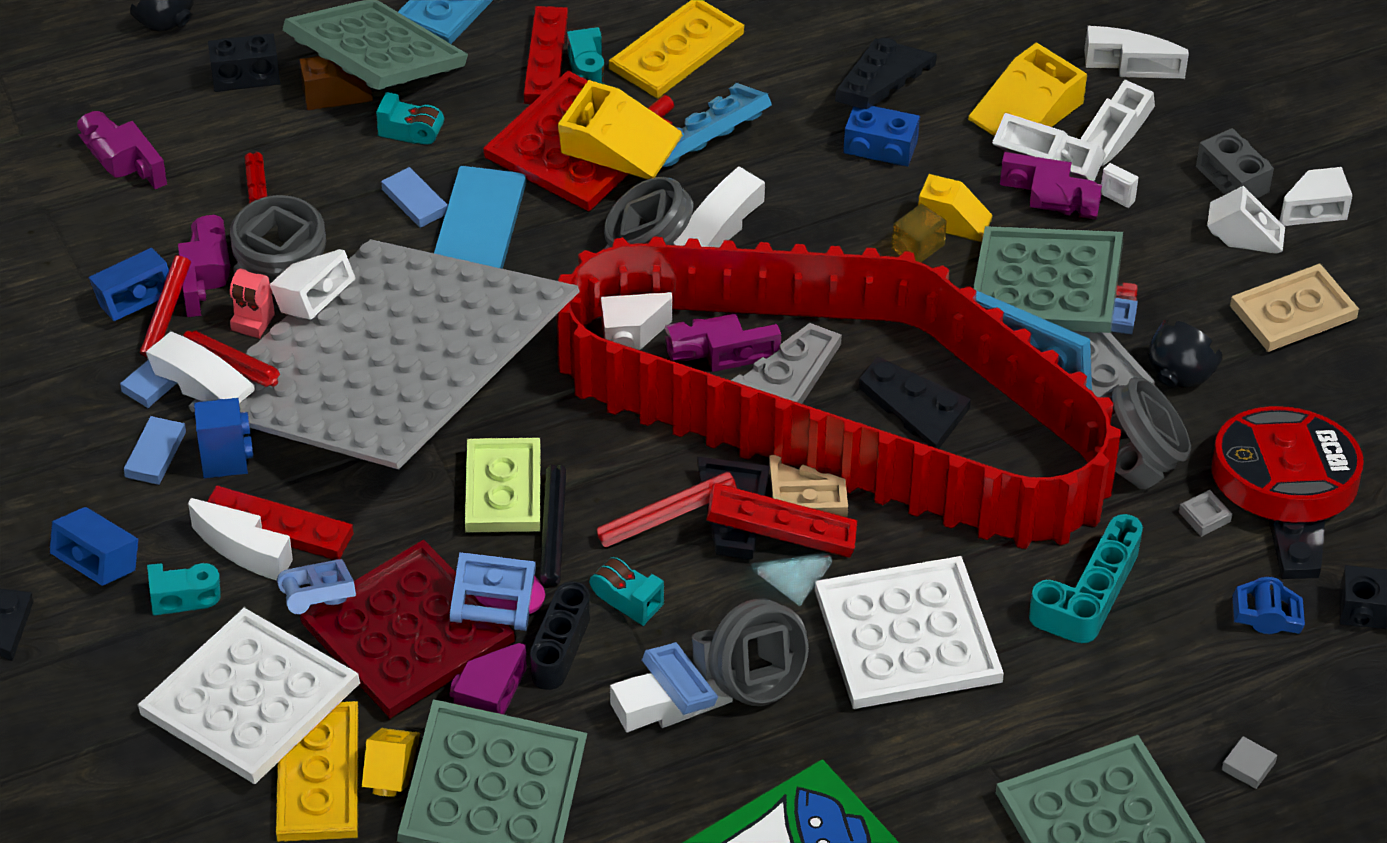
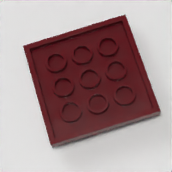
[300,540,515,718]

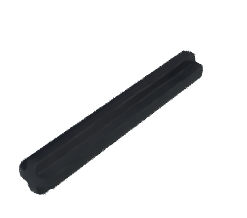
[540,465,566,587]

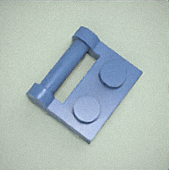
[450,552,536,631]
[277,559,356,614]

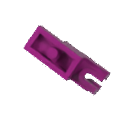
[77,111,167,189]
[1000,152,1102,220]
[178,215,230,317]
[665,314,781,372]

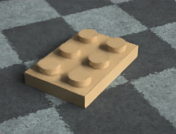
[1230,264,1359,352]

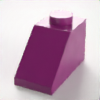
[450,643,527,715]

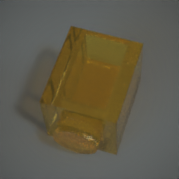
[892,203,947,263]

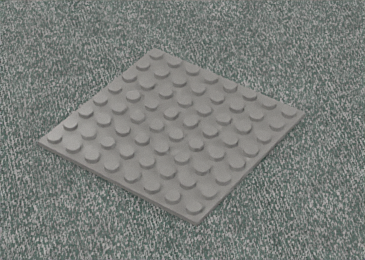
[189,239,580,469]

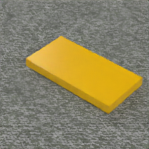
[609,0,744,99]
[276,701,358,842]

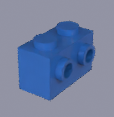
[843,106,920,167]
[89,248,169,321]
[194,398,254,479]
[50,507,138,586]

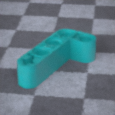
[1029,514,1143,643]

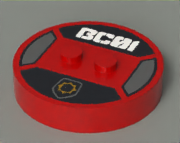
[1212,406,1364,522]

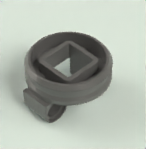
[604,177,693,247]
[230,195,326,295]
[1101,377,1191,489]
[692,599,809,706]

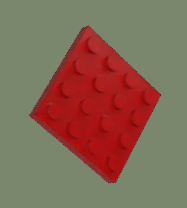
[483,71,672,211]

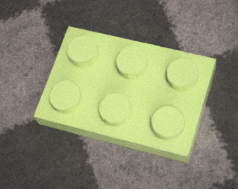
[465,438,541,532]

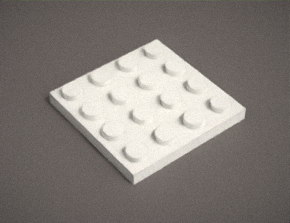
[815,556,1004,709]
[138,608,360,784]

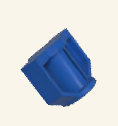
[1232,577,1305,634]

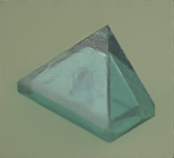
[751,553,832,606]

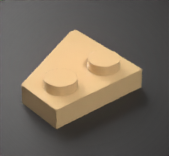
[769,455,848,517]

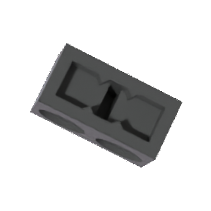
[1196,128,1274,198]

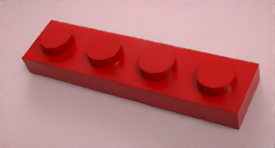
[524,6,568,104]
[707,483,857,558]
[207,486,354,560]

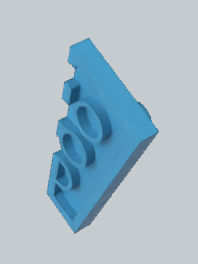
[662,83,772,167]

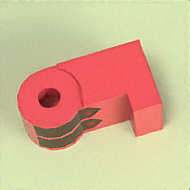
[230,268,275,339]

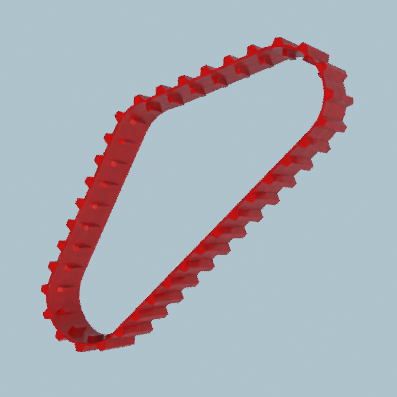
[556,237,1121,549]

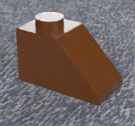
[299,56,373,110]

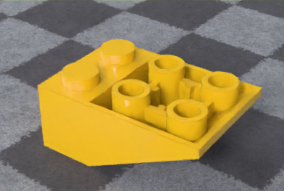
[968,42,1087,136]
[558,80,683,179]

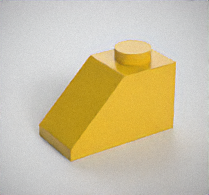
[917,174,992,242]
[362,728,420,796]

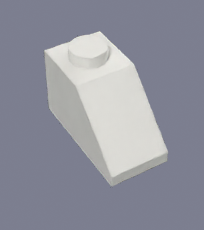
[1279,167,1353,226]
[1207,186,1285,254]
[269,249,356,320]
[601,292,672,350]

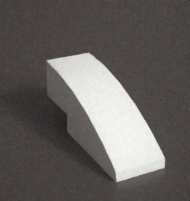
[1084,26,1189,79]
[1080,79,1155,166]
[992,113,1106,181]
[674,166,765,248]
[146,332,255,403]
[188,498,293,581]
[610,673,733,732]

